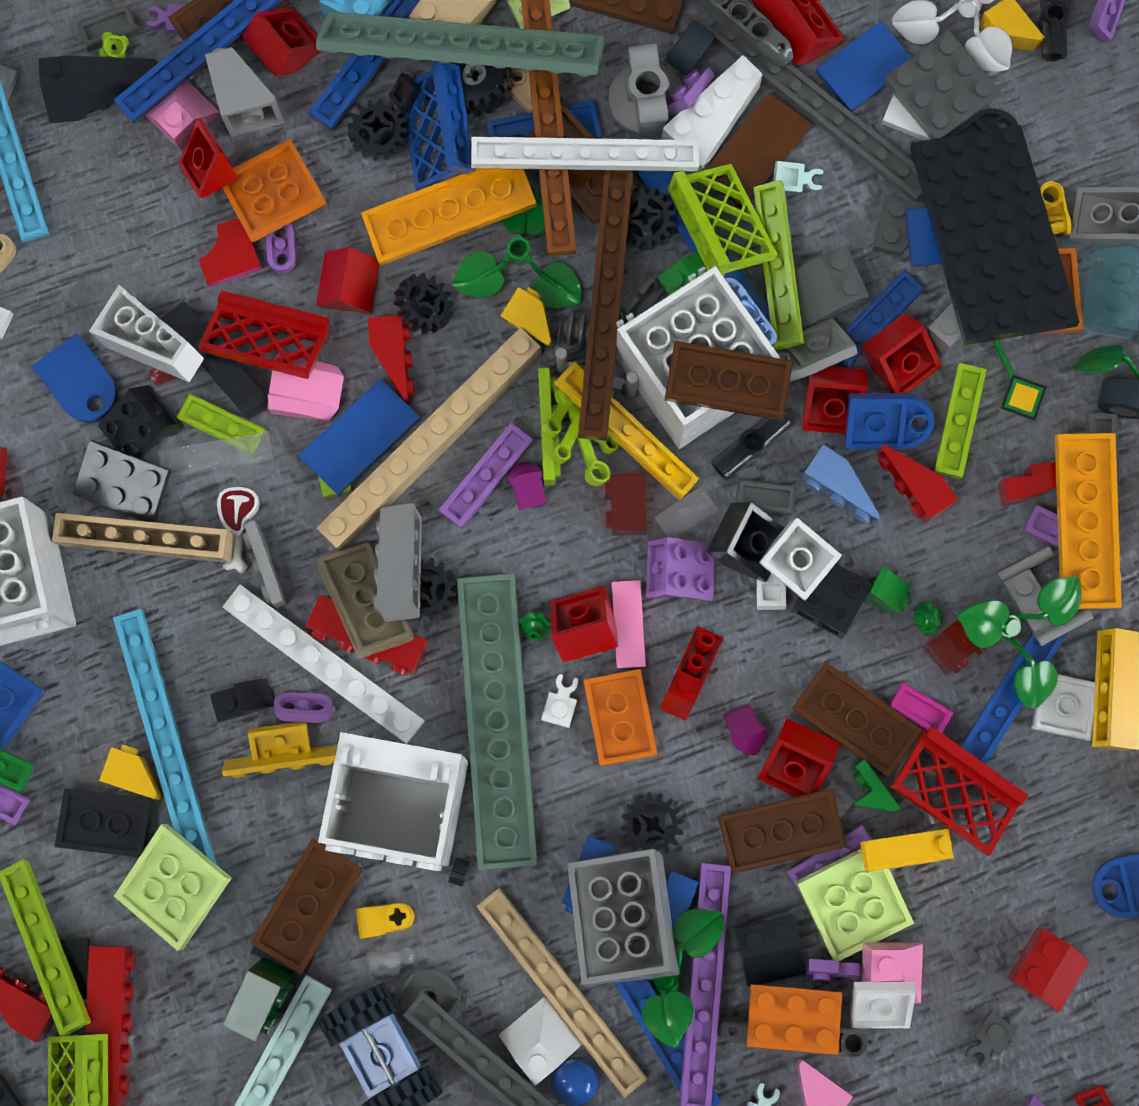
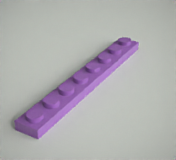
[679,863,731,1106]

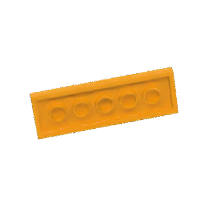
[361,168,538,266]
[1055,433,1122,609]

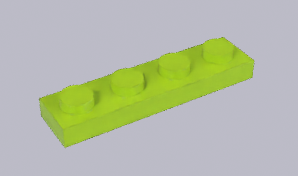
[933,363,987,480]
[538,368,561,486]

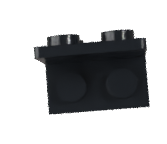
[98,385,184,458]
[791,564,872,639]

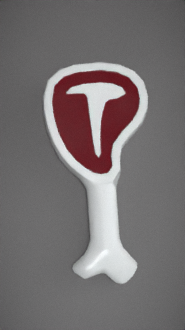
[217,487,260,573]

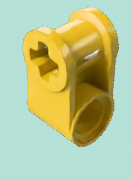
[1040,181,1071,236]
[355,903,415,939]

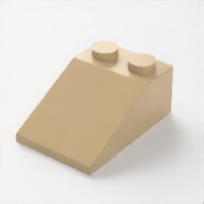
[409,0,497,25]

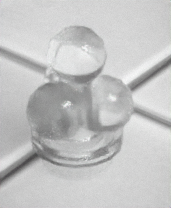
[366,943,416,977]

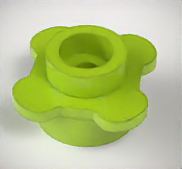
[99,32,129,58]

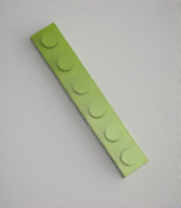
[754,180,804,350]
[0,859,91,1036]

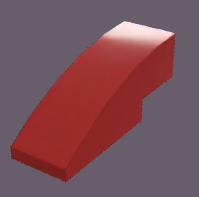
[998,462,1056,506]

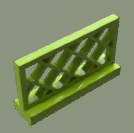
[668,164,778,277]
[48,1034,108,1106]

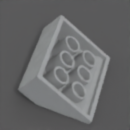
[567,849,679,985]

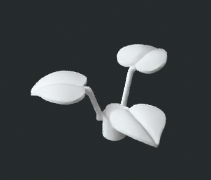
[892,0,1012,72]

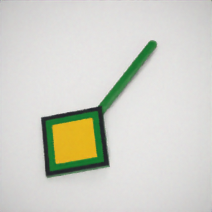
[992,340,1047,421]

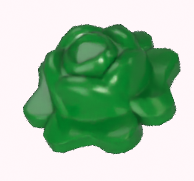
[913,601,943,635]
[519,611,551,641]

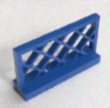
[404,61,475,191]

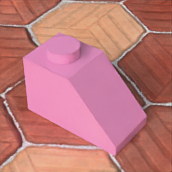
[796,1058,853,1106]

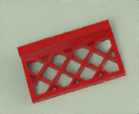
[198,290,330,379]
[890,726,1028,856]

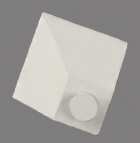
[759,518,842,601]
[499,996,582,1086]

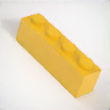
[1092,628,1139,751]

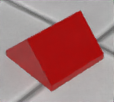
[178,118,238,198]
[316,247,380,314]

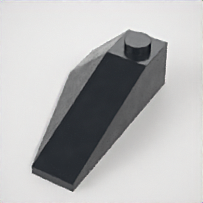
[39,56,157,124]

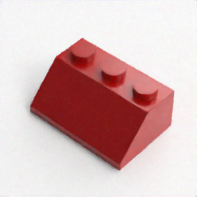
[752,0,846,65]

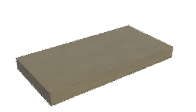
[315,542,414,659]

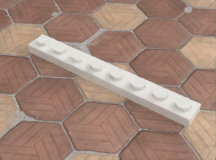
[471,137,699,171]
[223,584,425,744]

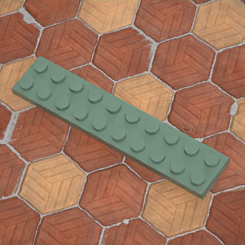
[316,12,604,76]
[457,574,538,870]

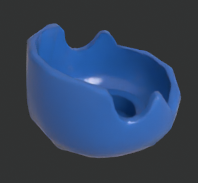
[551,1058,599,1106]

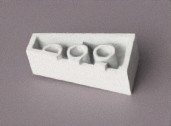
[662,55,763,173]
[89,285,204,382]

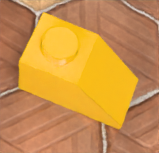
[979,0,1044,52]
[500,287,554,349]
[99,744,163,800]

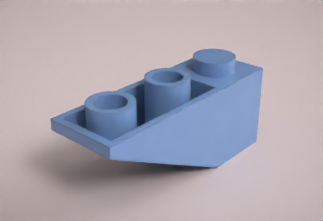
[801,445,880,525]

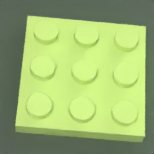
[114,824,232,951]
[795,849,914,961]

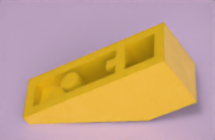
[860,829,954,872]

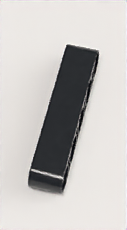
[162,300,268,420]

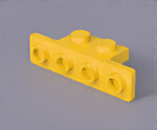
[222,722,338,778]

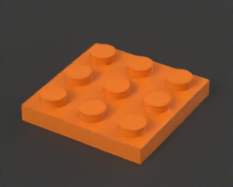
[222,139,327,243]

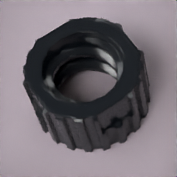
[448,857,470,887]

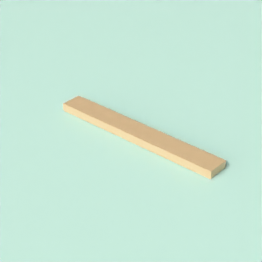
[476,888,648,1098]

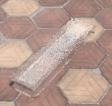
[158,432,276,479]

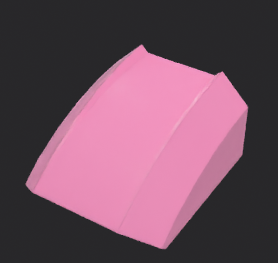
[268,354,344,421]

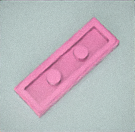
[611,580,646,669]

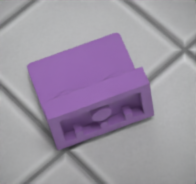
[646,537,714,601]

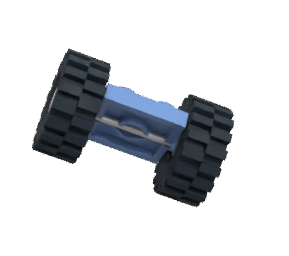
[316,982,443,1106]

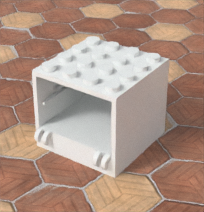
[616,266,781,449]
[0,497,77,646]
[318,732,469,871]

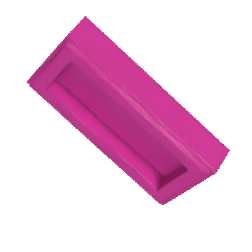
[889,683,954,733]

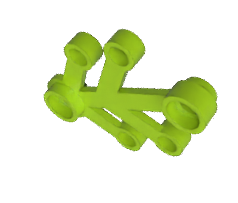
[542,387,619,486]

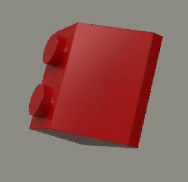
[242,7,322,77]
[860,313,942,394]
[802,366,867,434]
[550,585,618,663]
[758,718,840,797]
[1006,928,1089,1012]

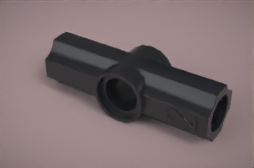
[1038,0,1069,62]
[711,414,792,481]

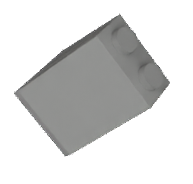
[205,47,284,137]

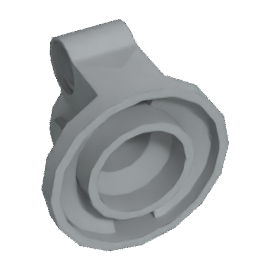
[609,43,682,137]

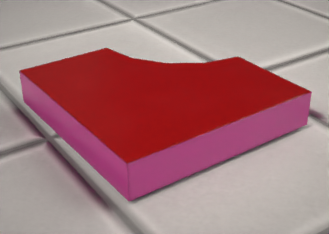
[199,218,262,287]

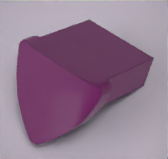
[508,462,547,510]
[723,704,766,756]

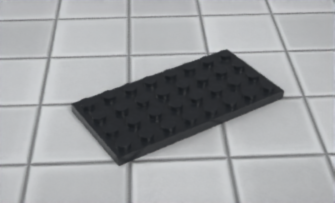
[910,125,1080,346]

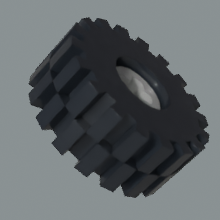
[450,62,513,115]

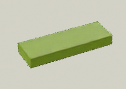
[177,393,266,456]

